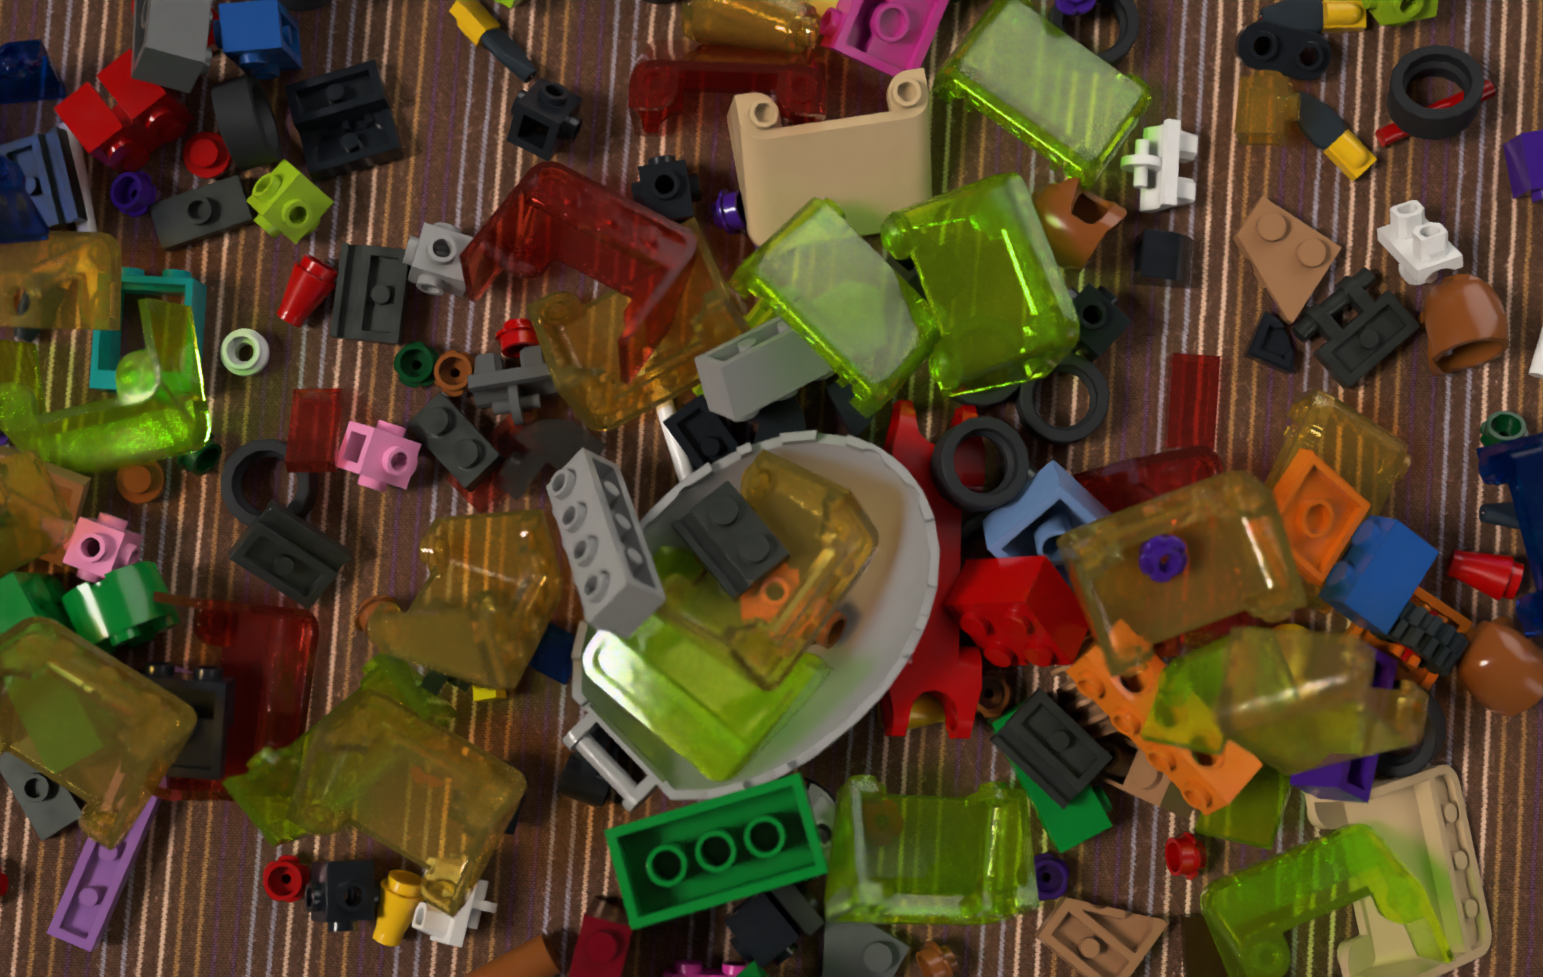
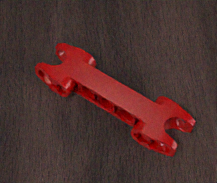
[879,400,985,739]

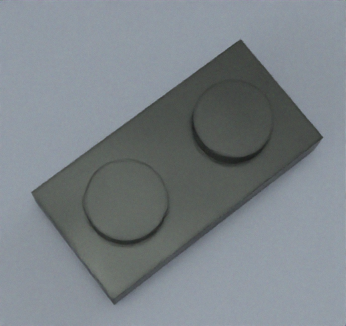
[406,391,506,493]

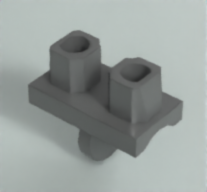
[467,345,561,426]

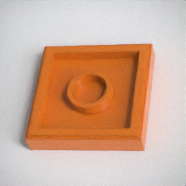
[1248,448,1372,586]

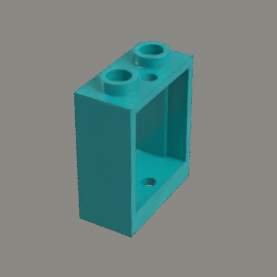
[89,267,207,398]

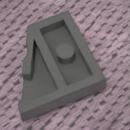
[822,897,910,977]

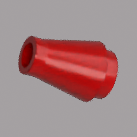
[276,254,338,328]
[1445,548,1524,601]

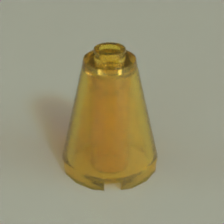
[681,0,821,54]

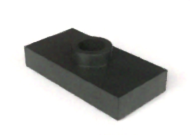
[148,174,255,252]
[0,736,89,841]

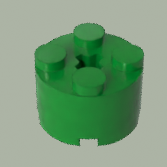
[61,561,181,663]

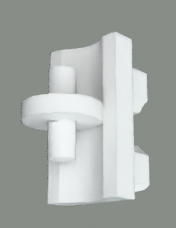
[1120,119,1198,214]
[1377,200,1463,285]
[412,853,498,947]

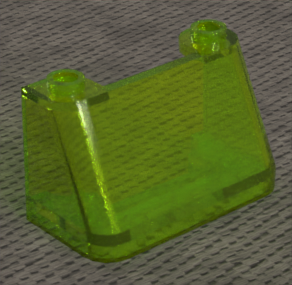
[931,0,1153,191]
[880,172,1080,398]
[728,197,950,419]
[824,775,1039,926]

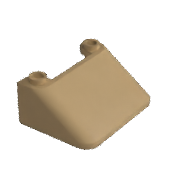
[727,68,933,251]
[1304,765,1492,977]

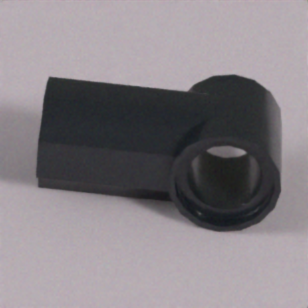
[556,726,621,810]

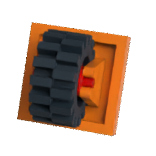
[1338,586,1473,691]

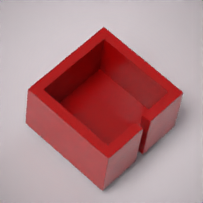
[53,48,195,174]
[945,555,1093,667]

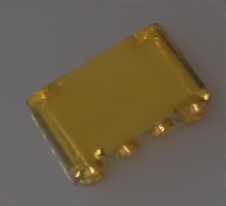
[0,229,122,331]
[1212,627,1429,776]

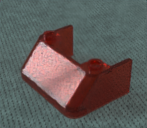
[459,161,697,385]
[126,591,319,801]

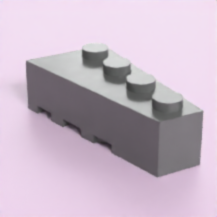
[131,0,213,93]

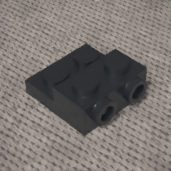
[121,661,237,781]

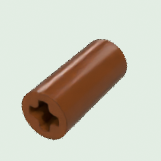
[462,932,563,977]

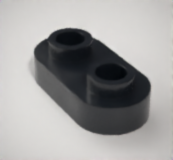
[1235,21,1332,80]

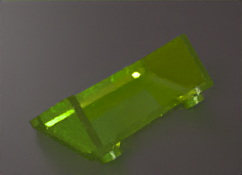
[583,546,835,782]

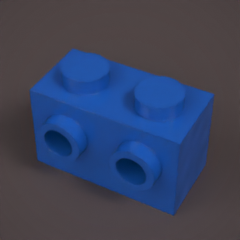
[213,0,303,80]
[1318,515,1439,635]

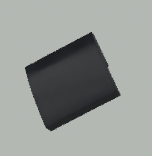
[285,59,404,183]

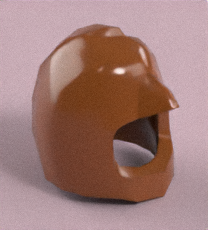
[1025,177,1127,274]
[1415,274,1509,376]
[1455,616,1543,717]

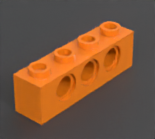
[1065,619,1263,816]

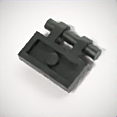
[1292,267,1420,389]

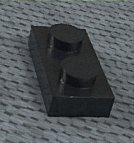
[663,393,739,470]

